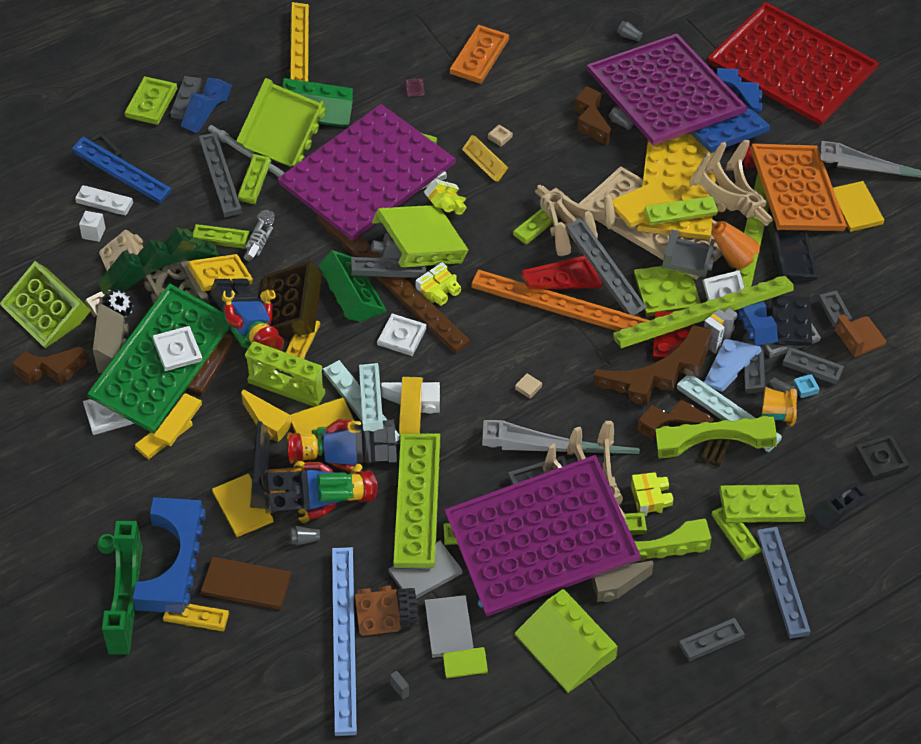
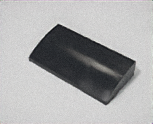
[766,218,818,284]
[250,421,270,509]

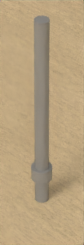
[208,125,285,177]

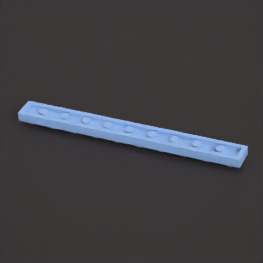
[332,547,357,736]

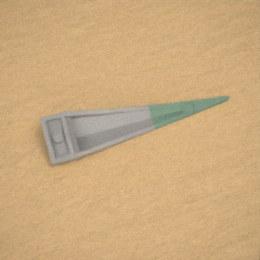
[820,141,921,178]
[482,420,640,454]

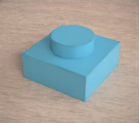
[793,374,819,398]

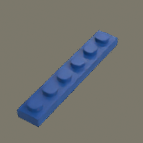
[72,137,171,204]

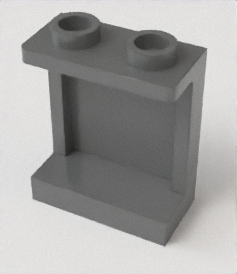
[662,229,717,277]

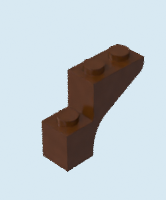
[575,86,611,145]
[12,347,88,385]
[637,400,714,440]

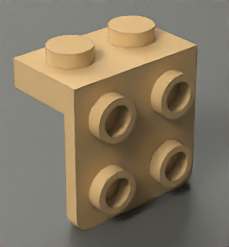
[99,230,143,271]

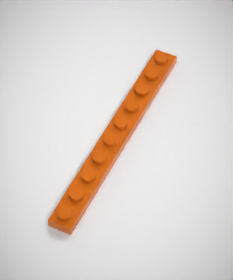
[472,270,650,340]

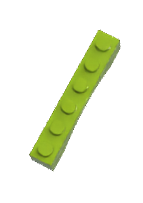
[656,416,777,459]
[634,519,711,561]

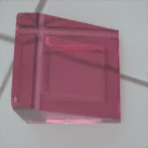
[405,78,425,97]

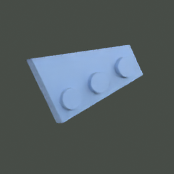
[704,339,761,392]

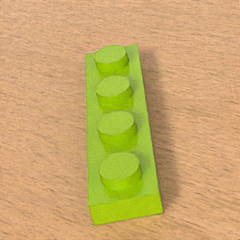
[644,196,718,226]

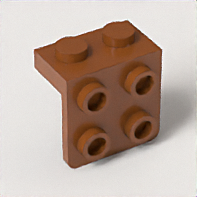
[835,314,886,358]
[354,585,401,636]

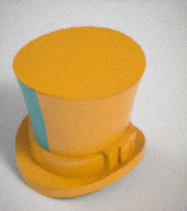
[762,387,797,426]

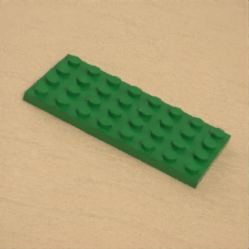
[87,283,231,434]

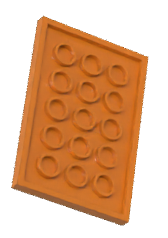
[750,144,847,231]

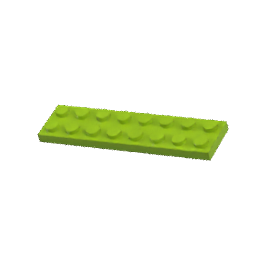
[394,434,440,568]

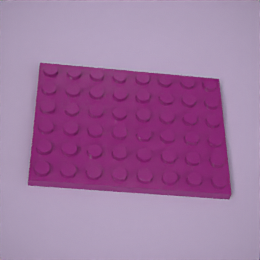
[587,34,747,146]
[278,104,456,241]
[445,455,641,617]

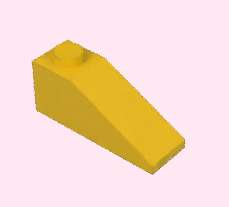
[241,390,292,443]

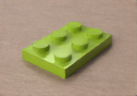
[125,76,177,125]

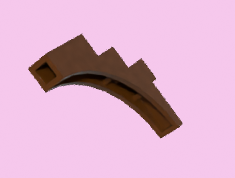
[594,325,712,405]

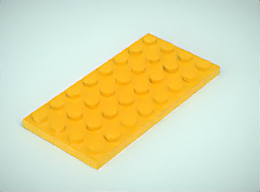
[637,133,716,241]

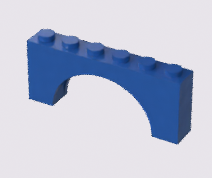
[133,497,206,613]

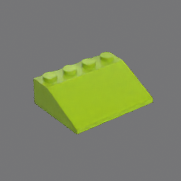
[0,261,91,348]
[515,589,618,693]

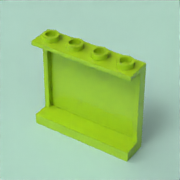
[236,78,326,168]
[372,205,468,267]

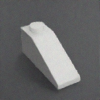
[381,382,440,414]

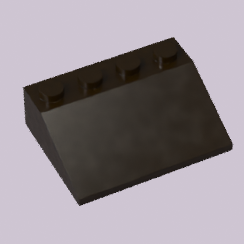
[260,261,322,337]

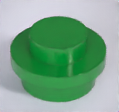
[97,534,115,554]

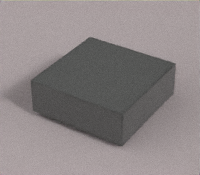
[390,671,409,700]

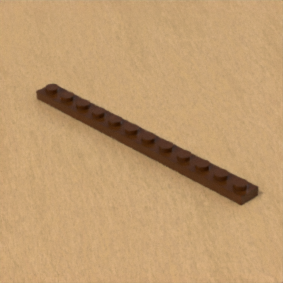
[316,215,470,354]

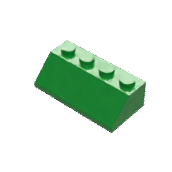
[282,78,353,128]
[318,250,387,322]

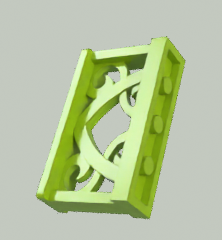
[245,342,325,407]

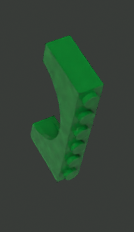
[102,521,143,655]

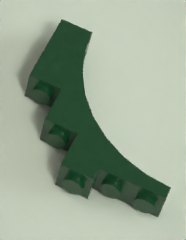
[98,227,220,295]

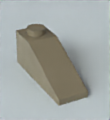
[592,560,653,602]

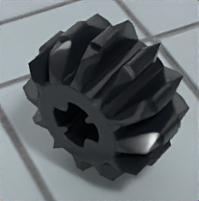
[101,288,133,319]

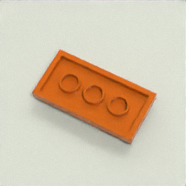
[450,25,509,84]

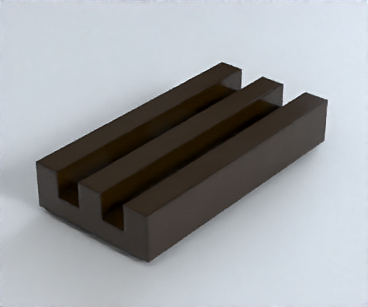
[701,439,732,467]

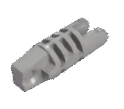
[243,219,273,262]

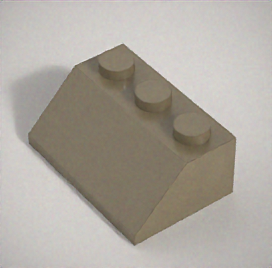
[93,304,129,373]

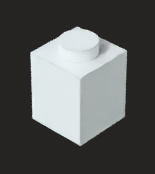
[79,211,105,242]

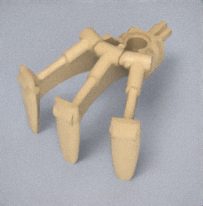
[689,140,773,226]
[535,185,617,256]
[542,421,626,519]

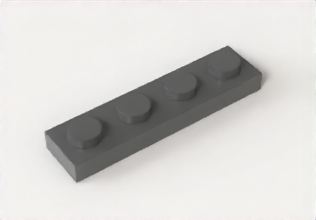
[350,257,426,278]

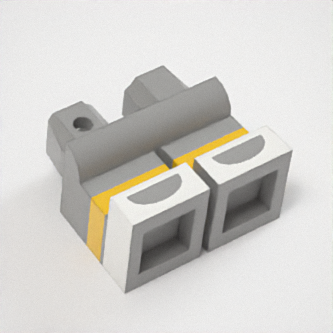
[704,308,737,354]

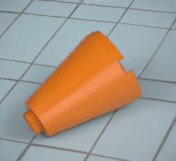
[711,221,760,270]

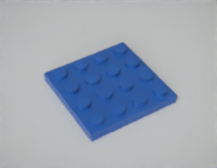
[690,94,770,153]

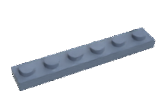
[757,527,810,639]

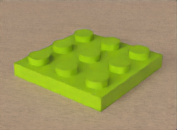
[634,266,701,317]

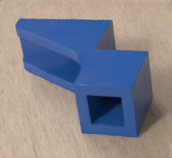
[716,68,762,114]
[181,78,232,133]

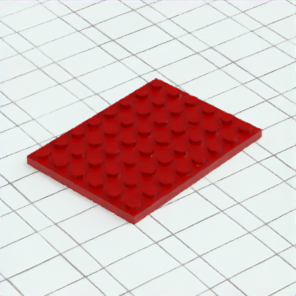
[707,2,879,126]

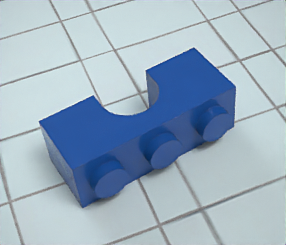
[737,301,778,346]

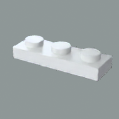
[75,185,133,216]

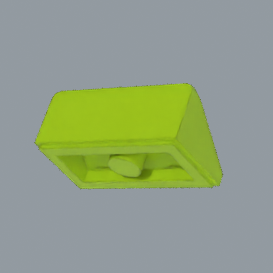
[443,647,488,679]

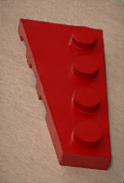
[521,256,603,289]

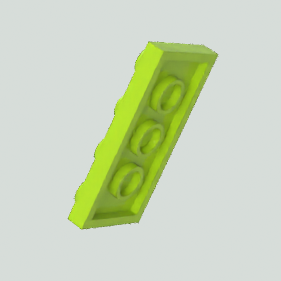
[719,485,806,523]

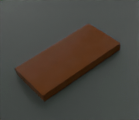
[186,333,236,396]
[201,557,292,610]

